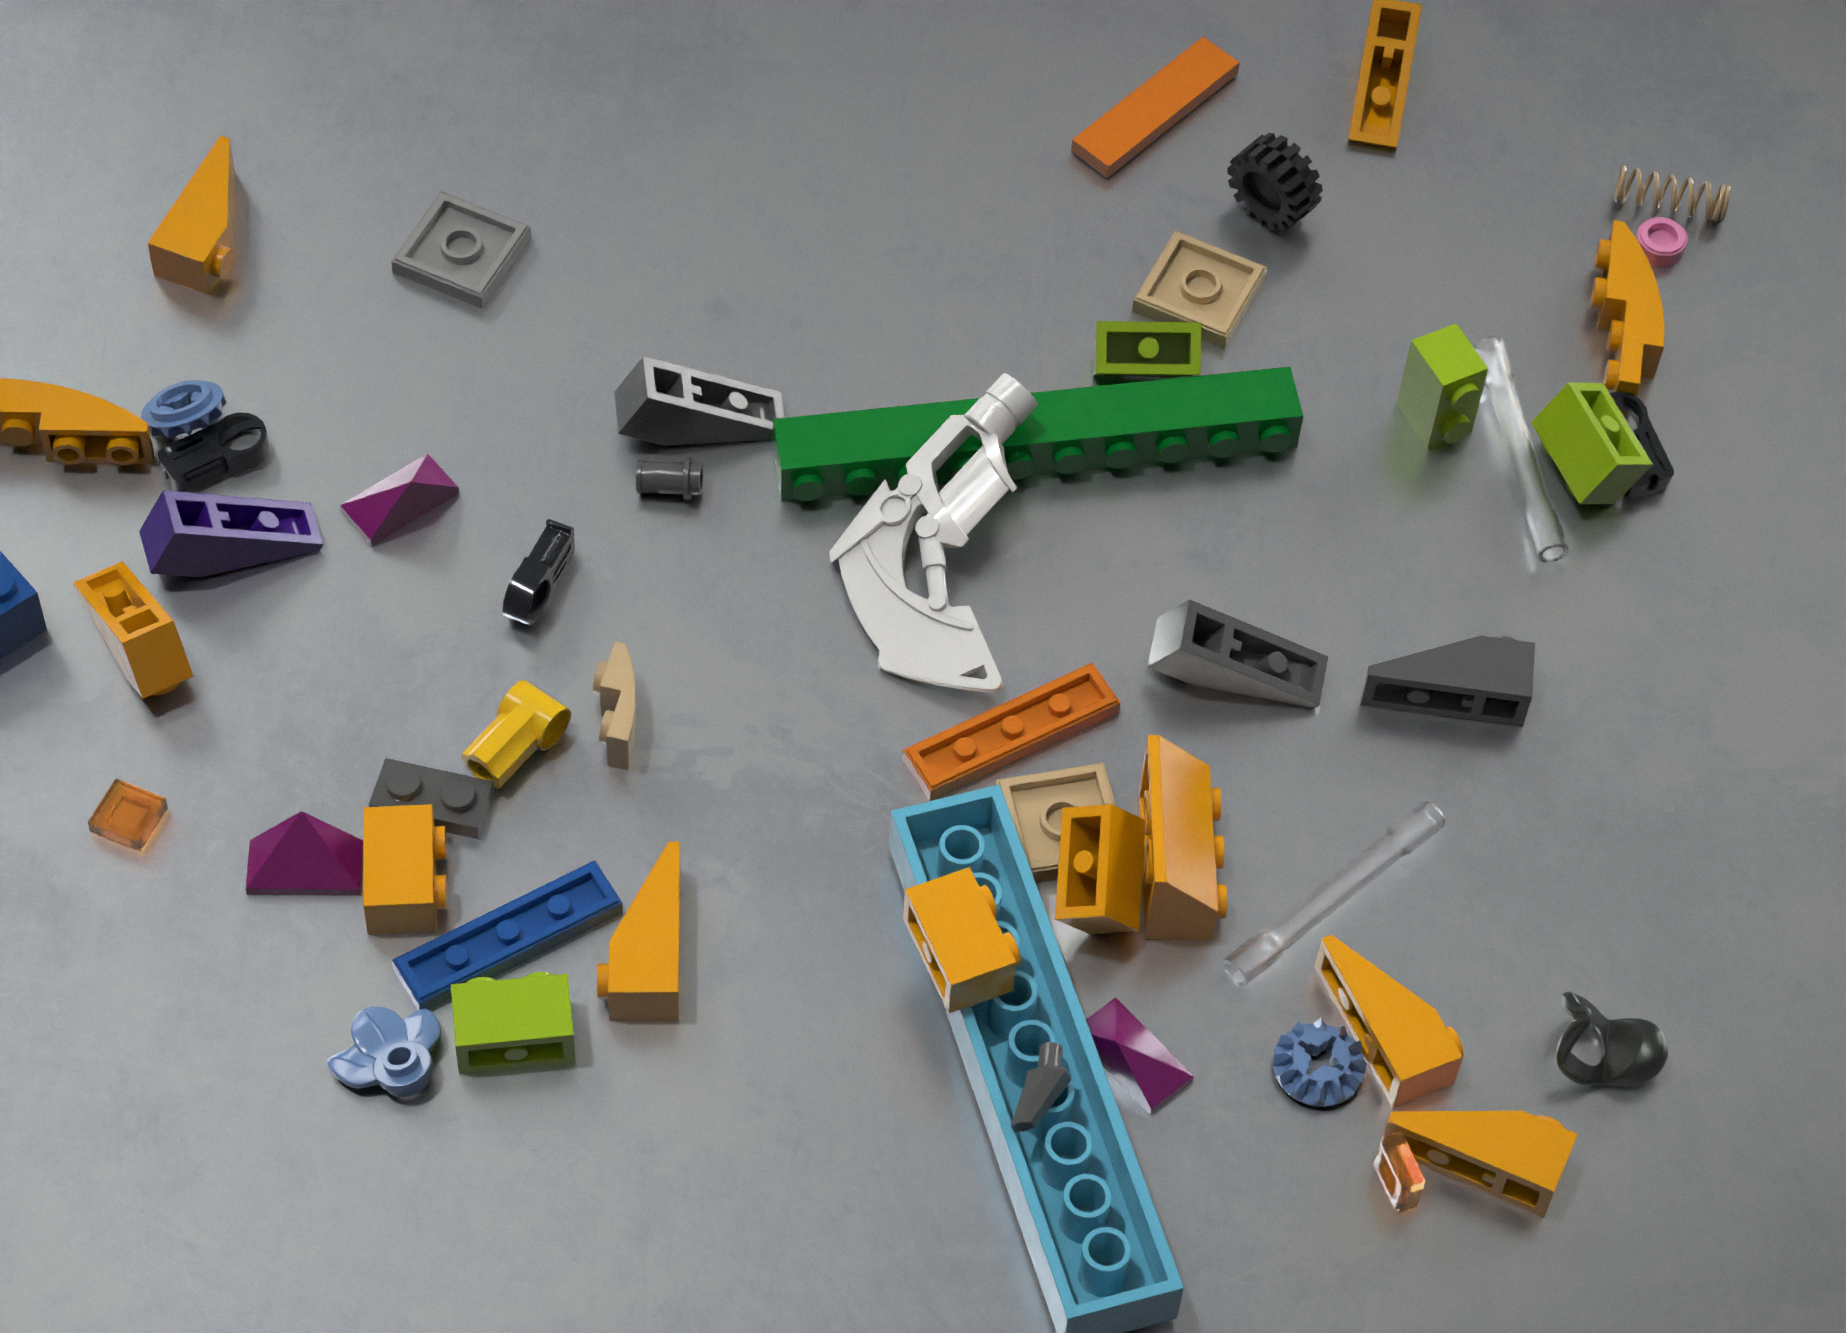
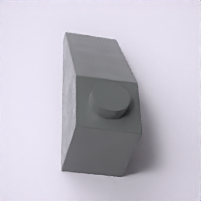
[614,356,785,446]
[1148,599,1328,708]
[1360,636,1535,727]

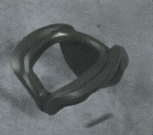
[1556,991,1668,1086]

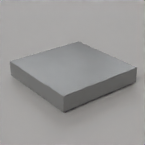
[391,191,531,309]

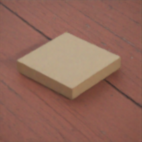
[1132,230,1267,349]
[995,763,1116,882]

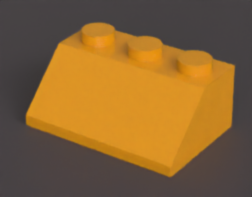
[1138,735,1227,940]

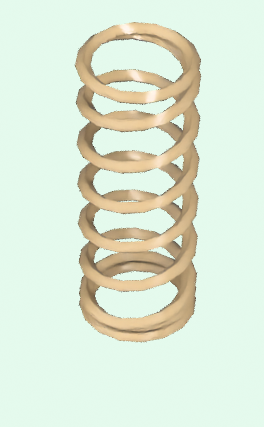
[1614,164,1731,223]

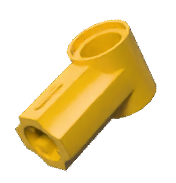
[461,680,571,789]

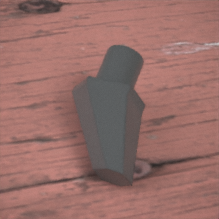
[1011,1042,1071,1132]

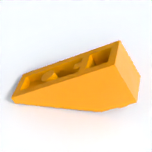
[1348,0,1422,150]
[147,135,235,295]
[73,561,194,699]
[597,841,680,1020]
[1314,935,1464,1108]
[1379,1110,1578,1218]

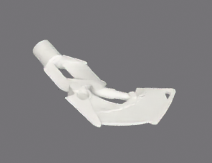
[829,373,1038,693]

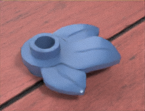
[327,1007,441,1097]

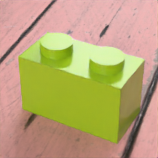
[1093,321,1202,377]
[1396,323,1489,449]
[1531,382,1653,504]
[451,971,576,1074]

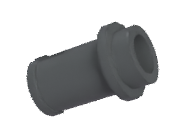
[636,457,703,500]

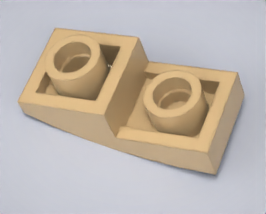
[593,641,637,770]

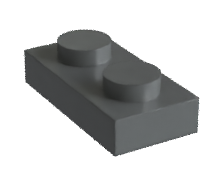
[369,758,494,840]

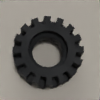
[1227,133,1323,232]

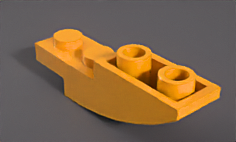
[1590,220,1665,415]
[0,378,155,465]

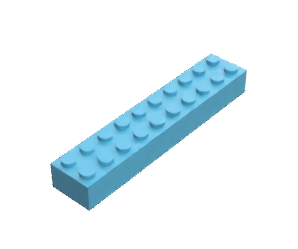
[889,785,1184,1333]

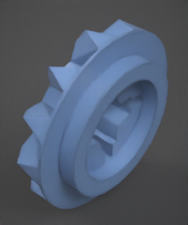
[141,380,227,439]
[1273,1018,1367,1107]

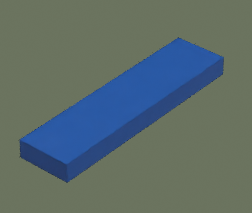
[392,860,623,1010]

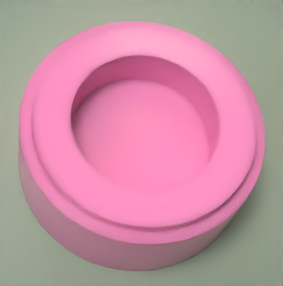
[1636,217,1687,267]

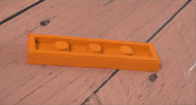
[1071,37,1240,178]
[902,662,1121,801]

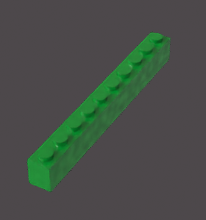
[772,366,1304,501]

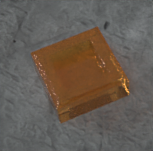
[88,778,168,852]
[1373,1131,1426,1213]

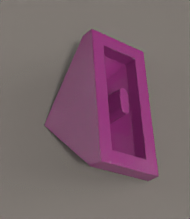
[340,453,459,546]
[245,811,363,895]
[1086,997,1194,1114]

